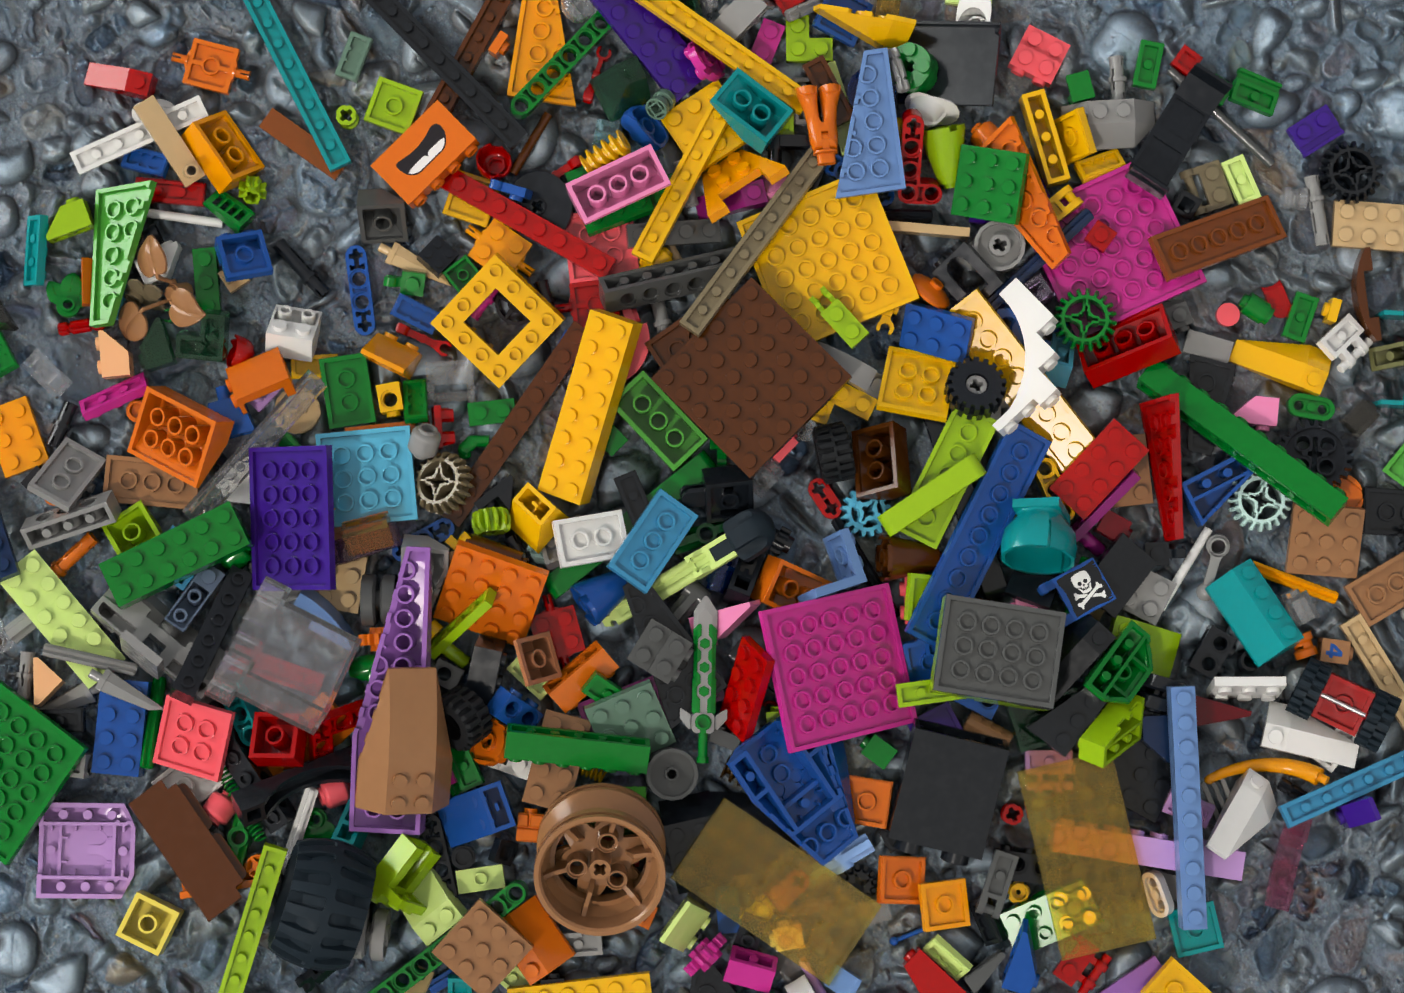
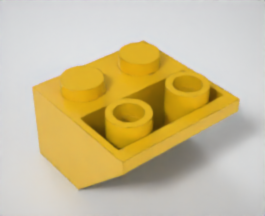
[510,482,569,554]

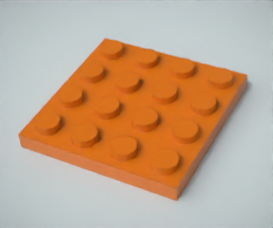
[433,539,549,645]

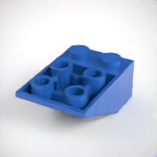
[438,779,517,848]

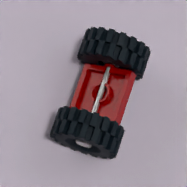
[1285,657,1402,753]

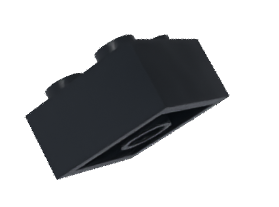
[417,235,459,279]

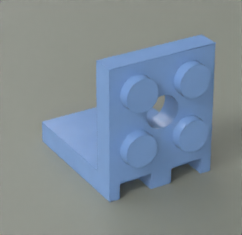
[797,527,867,602]

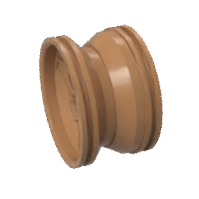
[533,783,666,936]

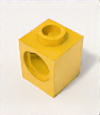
[375,381,404,418]

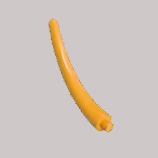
[1204,758,1330,785]

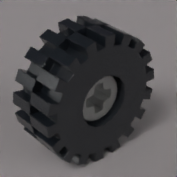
[944,357,1007,421]

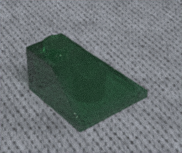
[589,56,651,123]

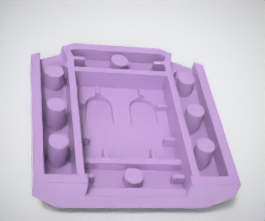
[36,802,136,899]

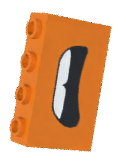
[370,100,480,209]

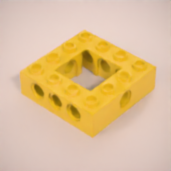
[430,253,566,388]

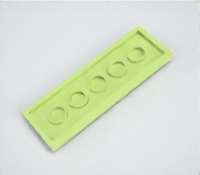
[0,549,126,689]

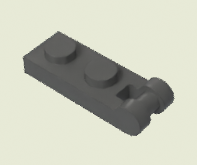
[975,848,1019,920]

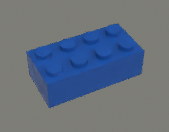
[91,679,152,777]

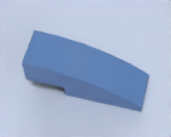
[292,590,356,650]

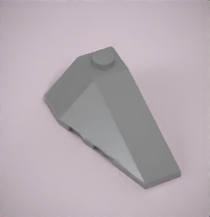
[401,534,449,608]

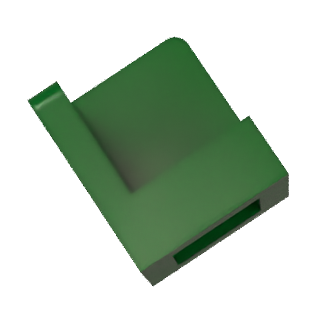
[1065,70,1095,105]

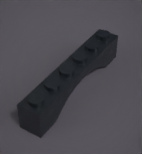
[231,745,352,828]

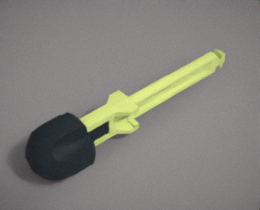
[602,509,776,627]

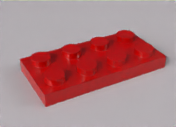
[1049,418,1150,520]
[719,636,775,743]

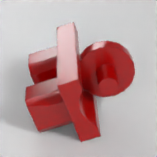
[423,405,455,449]

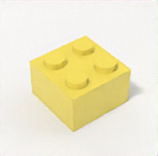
[115,890,185,956]

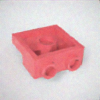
[1007,24,1071,88]

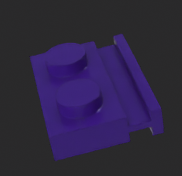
[1285,104,1345,158]

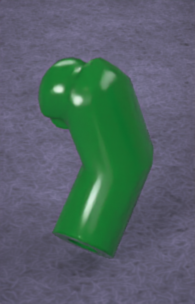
[457,435,490,459]

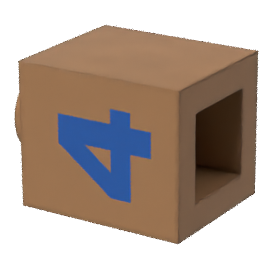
[1315,638,1354,665]

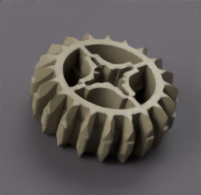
[415,451,474,515]

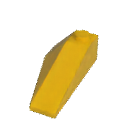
[813,4,917,49]
[1229,339,1331,396]

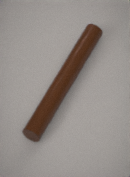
[510,111,552,176]

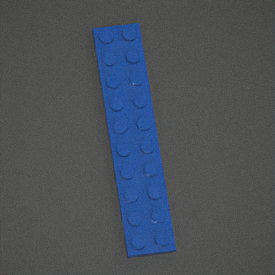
[904,423,1052,648]

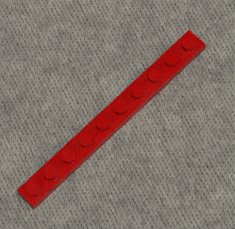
[440,171,617,277]

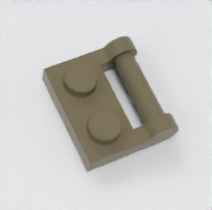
[1179,159,1234,217]

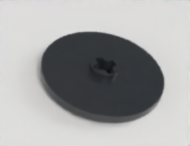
[507,172,573,242]

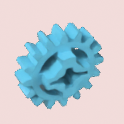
[840,490,891,538]

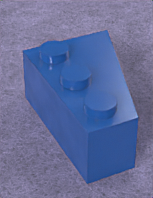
[1182,457,1253,527]

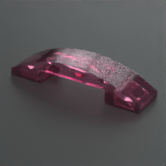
[1265,819,1312,912]

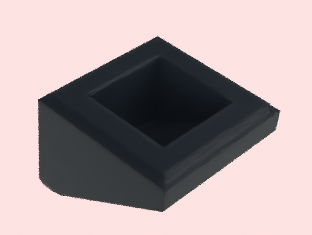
[1170,187,1203,221]

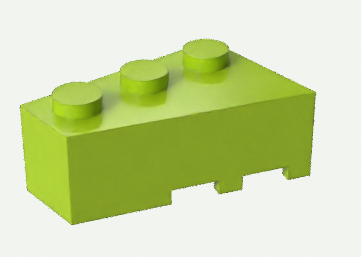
[1078,695,1145,768]

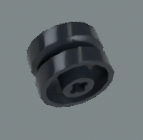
[1136,673,1187,714]

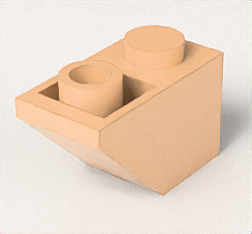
[95,330,135,380]

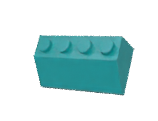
[1205,558,1304,668]

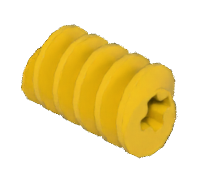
[579,129,631,173]

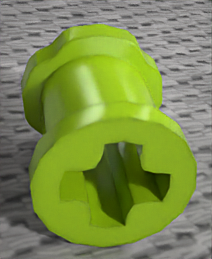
[336,105,359,130]

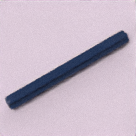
[987,208,1094,310]

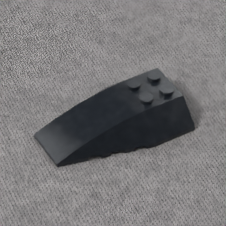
[658,791,800,894]

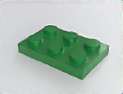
[319,353,377,429]

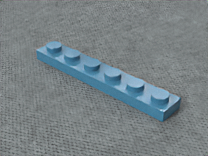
[1278,750,1404,828]

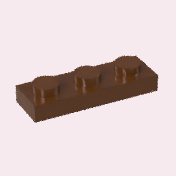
[802,55,853,127]

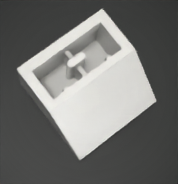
[265,304,322,362]

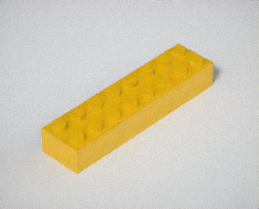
[537,309,643,505]

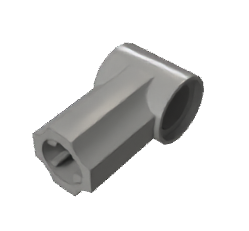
[4,611,38,644]

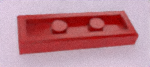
[135,177,207,207]

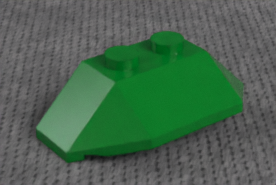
[1084,620,1153,704]

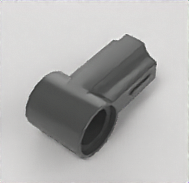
[670,580,712,625]

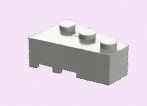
[709,0,776,42]

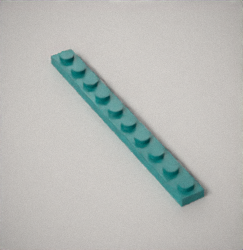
[243,0,352,173]

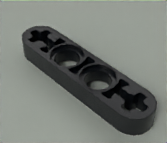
[422,813,459,898]

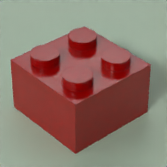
[248,712,309,767]

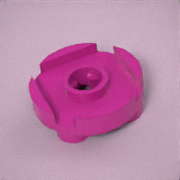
[684,41,725,82]

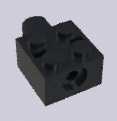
[680,465,754,523]

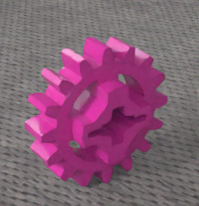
[684,932,727,977]

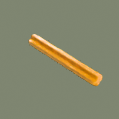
[1253,561,1339,604]

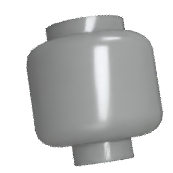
[408,423,441,460]

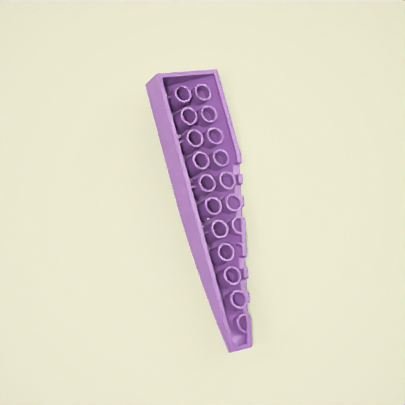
[349,546,432,835]

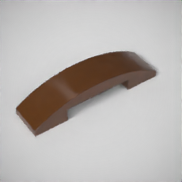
[1351,247,1382,343]

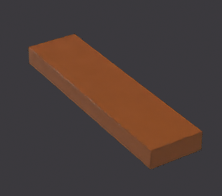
[259,108,347,181]

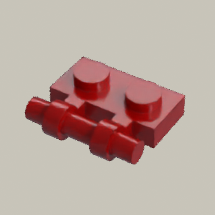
[1051,934,1112,993]

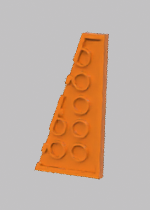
[980,116,1072,270]

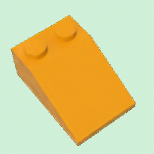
[360,332,423,380]

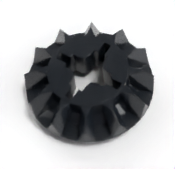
[840,864,877,903]

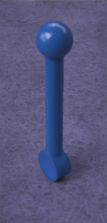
[889,928,924,946]

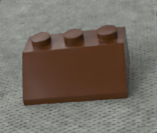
[851,421,912,500]

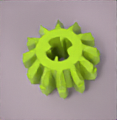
[471,507,511,537]

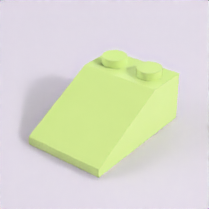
[402,868,468,947]
[659,895,711,952]

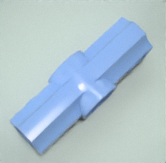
[804,833,875,886]

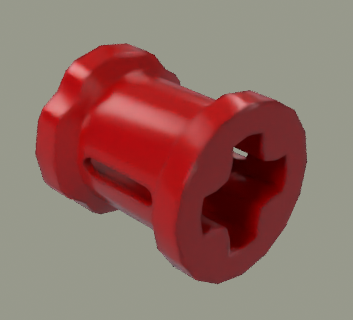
[1000,803,1024,825]

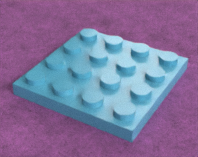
[315,425,419,528]

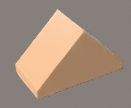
[33,657,65,707]

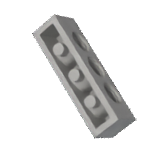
[20,490,122,550]

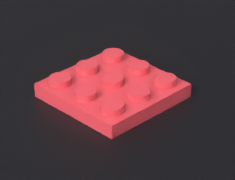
[565,213,639,283]
[153,693,236,782]

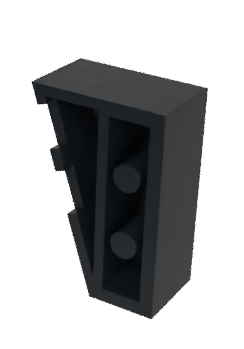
[466,634,508,705]
[1024,686,1106,757]

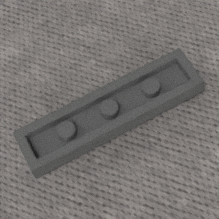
[625,219,721,249]

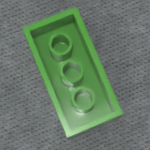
[617,371,708,473]

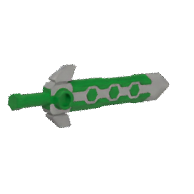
[680,596,728,763]

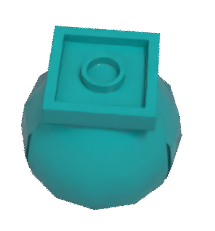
[1001,497,1077,575]

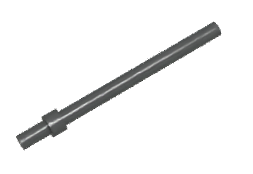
[1167,66,1275,168]

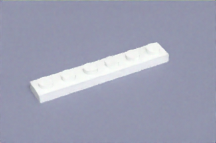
[69,95,209,175]

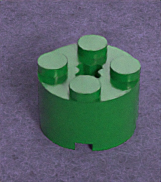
[889,42,938,94]

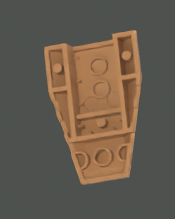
[355,667,453,815]

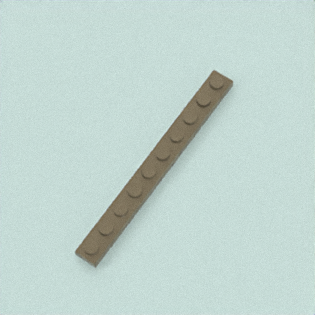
[679,146,827,338]

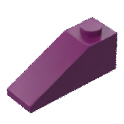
[696,179,768,219]

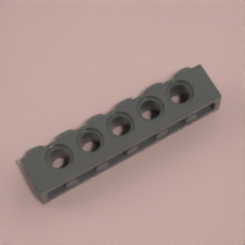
[598,247,741,312]

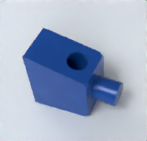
[208,385,258,439]

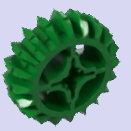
[1054,288,1117,352]

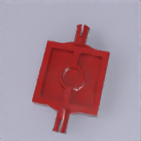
[555,280,621,327]
[530,594,586,669]

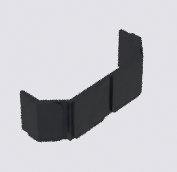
[1125,62,1233,200]

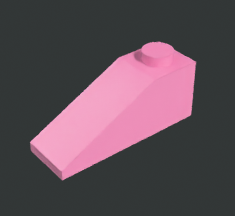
[688,599,761,645]

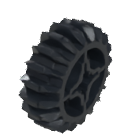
[1318,141,1383,204]

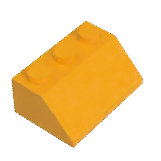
[181,110,265,194]

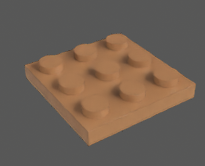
[1285,502,1365,579]
[431,898,534,993]

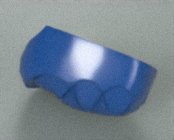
[621,104,669,152]

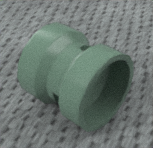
[645,89,676,120]

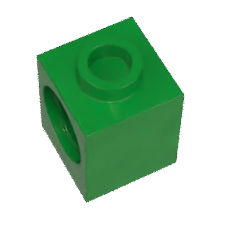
[859,733,897,770]

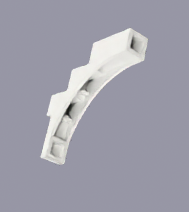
[992,278,1062,436]

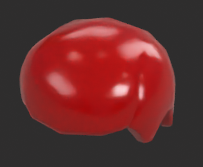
[476,143,512,180]
[226,334,254,368]

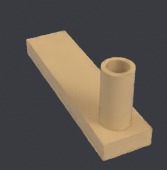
[133,95,205,188]
[889,221,970,240]

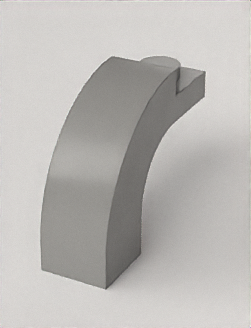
[816,341,883,399]

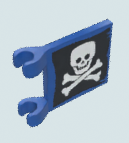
[1037,557,1117,627]

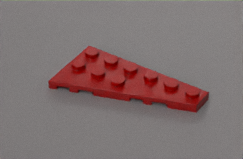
[1139,393,1184,542]

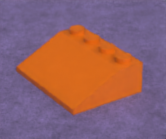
[127,386,235,488]

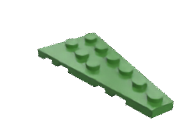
[89,180,157,328]

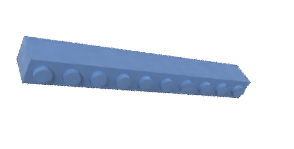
[1166,685,1208,930]

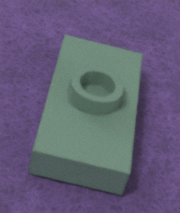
[335,31,374,83]

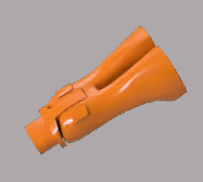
[796,83,841,166]

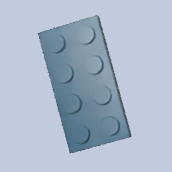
[606,488,698,594]

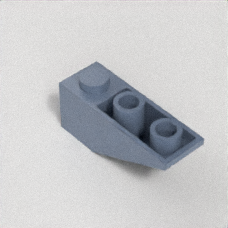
[164,566,226,633]

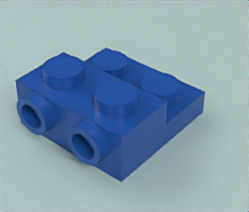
[214,229,273,282]

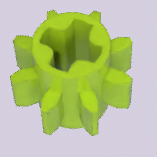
[238,176,267,205]

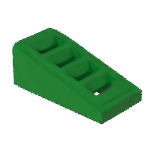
[203,190,255,233]

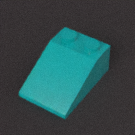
[710,68,794,154]

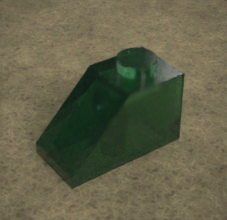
[138,317,177,372]

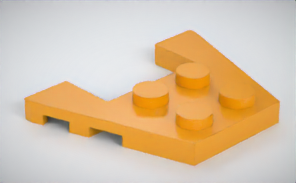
[702,149,790,224]

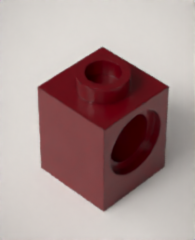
[1093,510,1133,541]

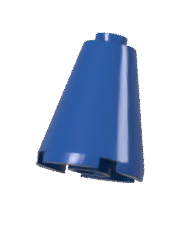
[570,571,628,626]

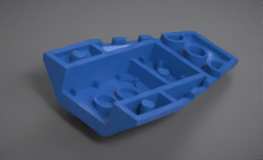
[727,716,859,866]

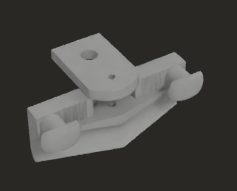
[90,588,236,704]

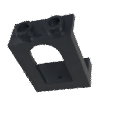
[932,238,1008,302]

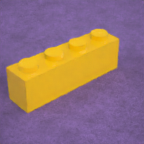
[1018,89,1071,188]

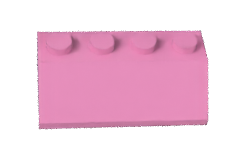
[565,144,671,225]

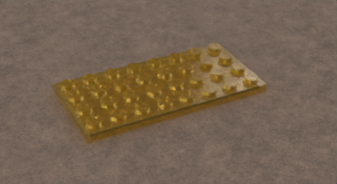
[1017,757,1156,961]
[670,798,882,986]

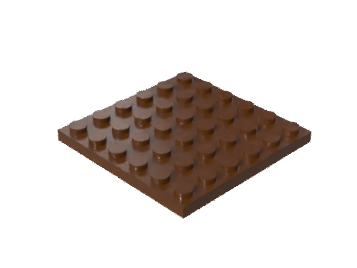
[651,277,852,479]

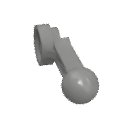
[1196,533,1230,601]

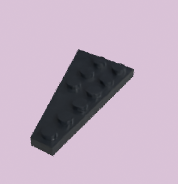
[622,583,728,729]

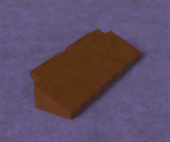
[128,780,247,922]

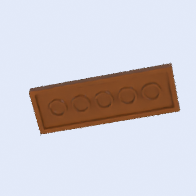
[1147,195,1287,282]

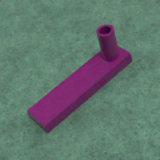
[1071,468,1141,557]

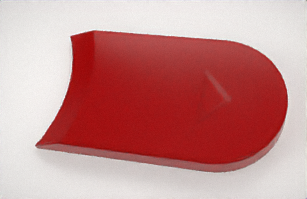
[1261,280,1291,319]

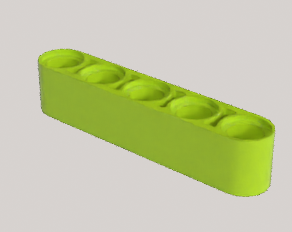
[877,453,987,537]

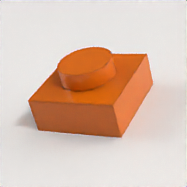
[488,30,511,59]

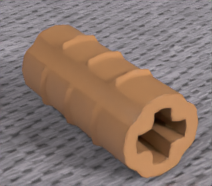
[962,711,1014,745]

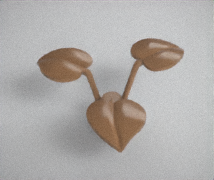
[118,235,206,341]

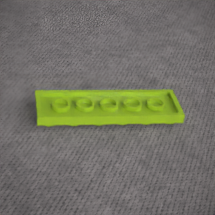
[900,409,997,550]

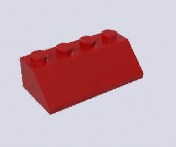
[1076,303,1181,389]

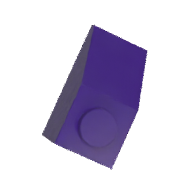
[1335,795,1382,828]

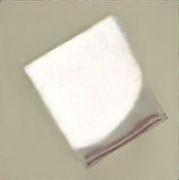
[204,576,362,735]

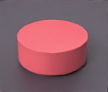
[1215,303,1240,327]

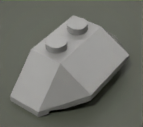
[1060,98,1155,150]

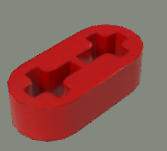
[808,478,842,519]

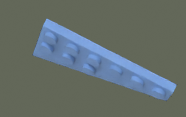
[835,47,906,199]

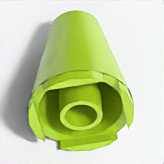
[923,123,966,189]

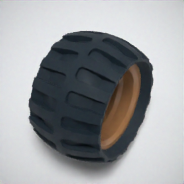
[268,838,377,971]

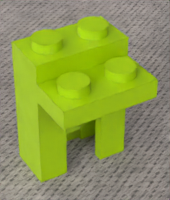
[371,833,441,916]

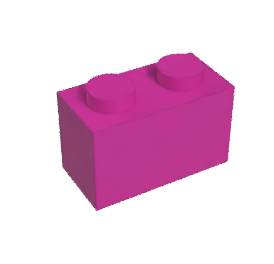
[723,945,778,993]

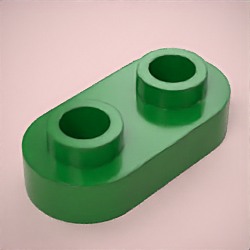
[1286,393,1335,422]

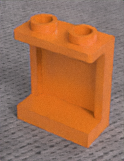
[225,347,296,415]

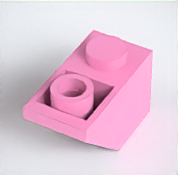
[1232,396,1280,432]

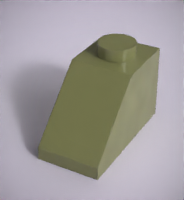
[1368,341,1404,372]

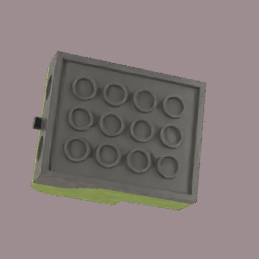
[929,594,1066,711]

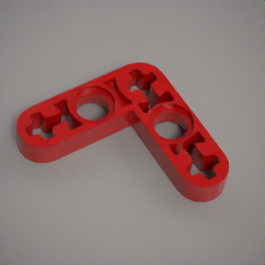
[307,699,364,761]

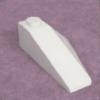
[1260,701,1359,768]
[1205,768,1277,860]

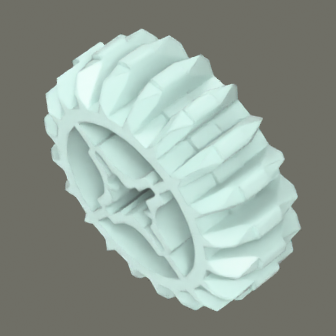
[1227,473,1292,532]

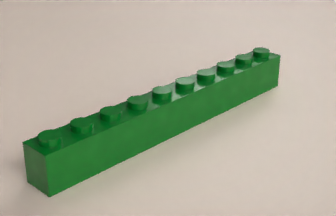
[1137,361,1349,527]

